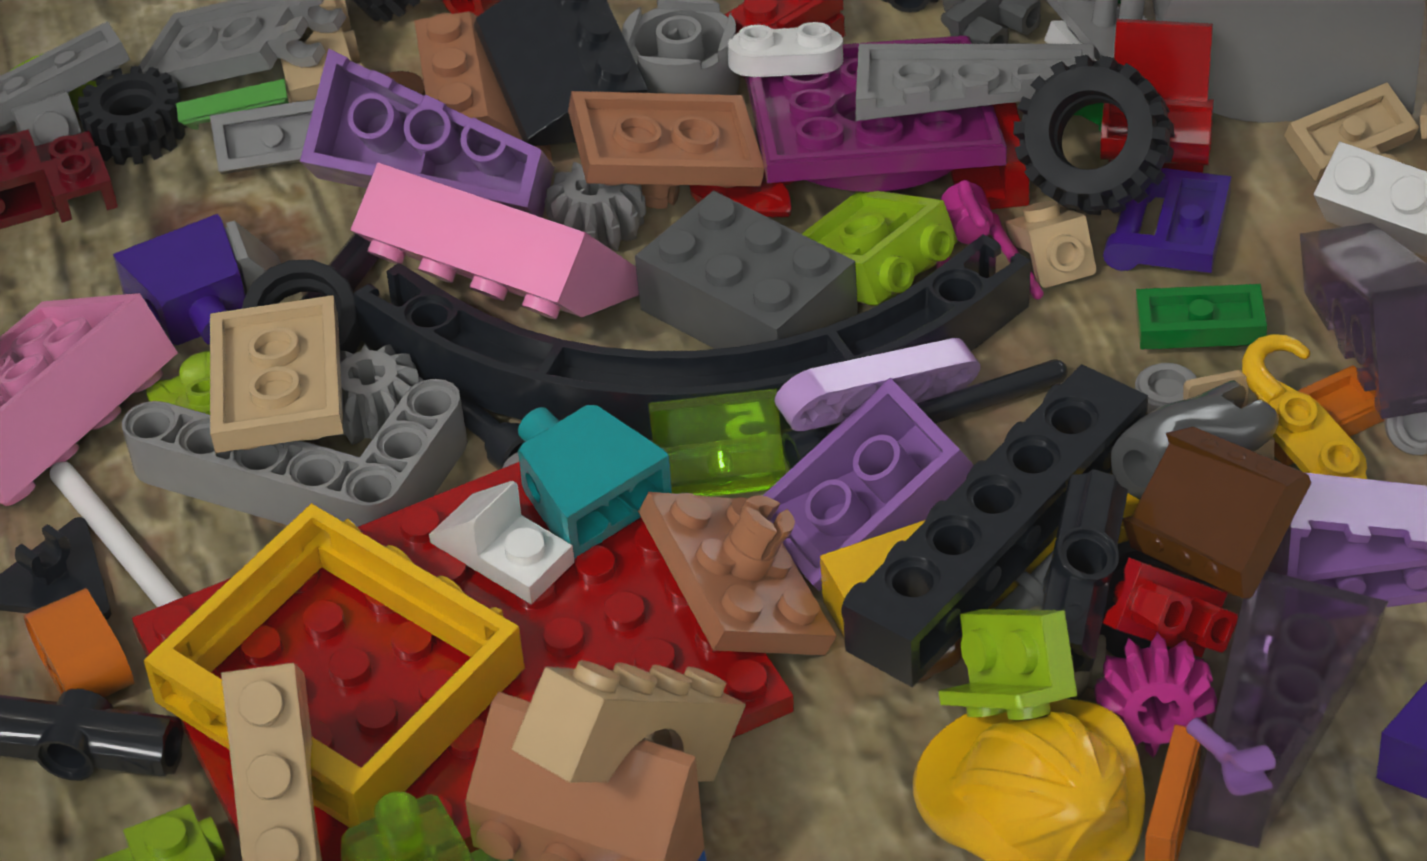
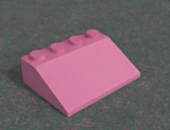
[350,163,639,320]
[0,293,178,506]

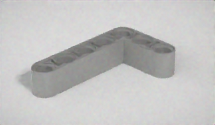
[122,379,468,527]

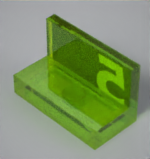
[649,389,786,497]

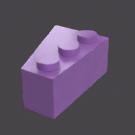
[1267,472,1427,621]

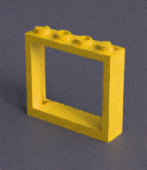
[144,503,525,835]

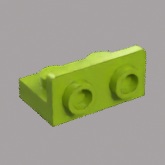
[938,609,1077,720]

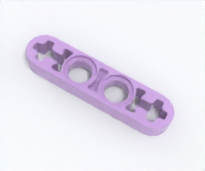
[774,338,980,431]

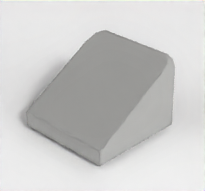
[225,221,281,297]

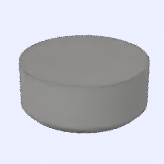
[1135,363,1197,413]

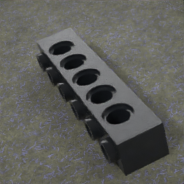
[841,364,1148,688]

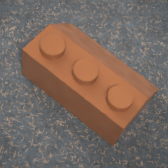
[414,12,552,161]
[465,692,704,861]

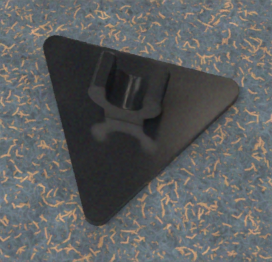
[0,517,112,620]

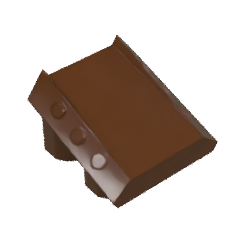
[1122,426,1311,599]

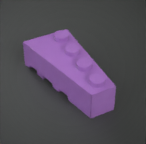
[300,48,555,217]

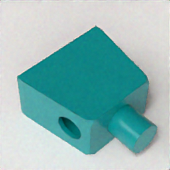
[518,405,672,559]

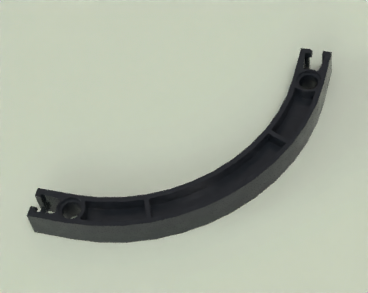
[354,234,1031,440]

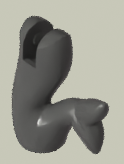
[1111,380,1279,500]

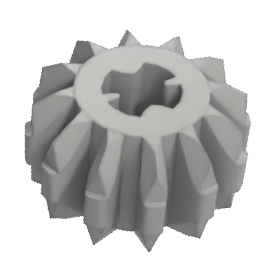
[545,162,646,251]
[339,343,423,445]

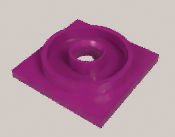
[745,35,1007,192]

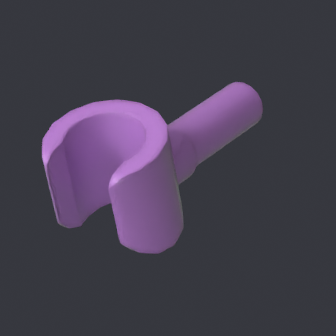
[1186,718,1276,796]

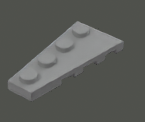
[856,44,1094,121]

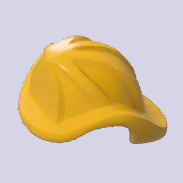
[913,699,1145,861]

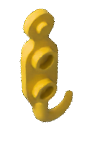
[1242,334,1367,479]

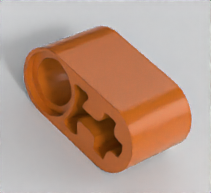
[23,588,135,697]

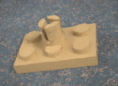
[210,295,344,453]

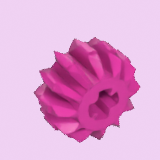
[1094,633,1217,759]

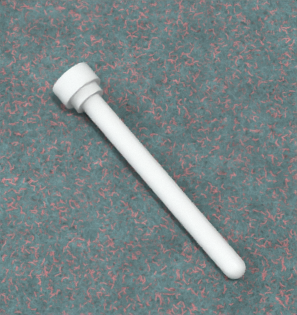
[50,461,182,607]

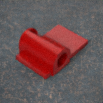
[1100,19,1214,173]

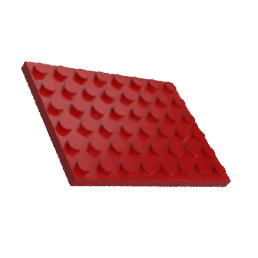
[132,462,794,861]

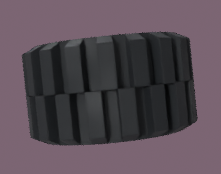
[1013,55,1175,215]

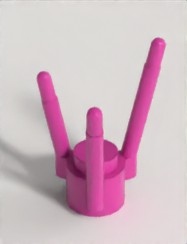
[936,180,1044,300]

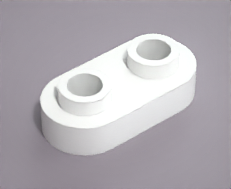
[728,22,843,77]

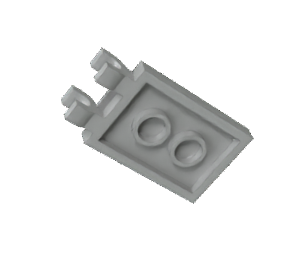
[139,0,346,89]

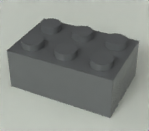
[635,190,858,349]

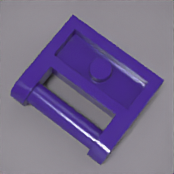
[1103,168,1232,273]

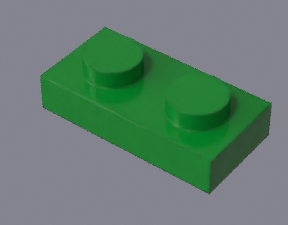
[1135,284,1267,350]

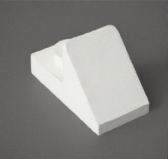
[429,481,574,604]

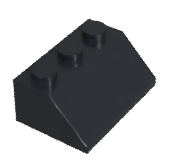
[474,0,648,146]

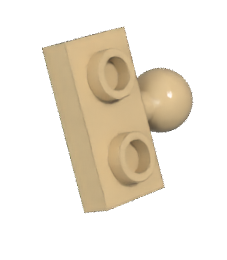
[1284,82,1419,181]

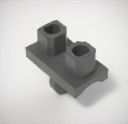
[941,0,1041,44]

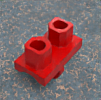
[1103,558,1238,658]

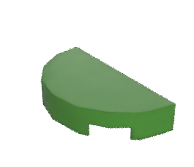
[176,79,289,130]

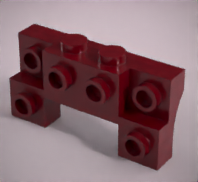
[0,129,118,229]

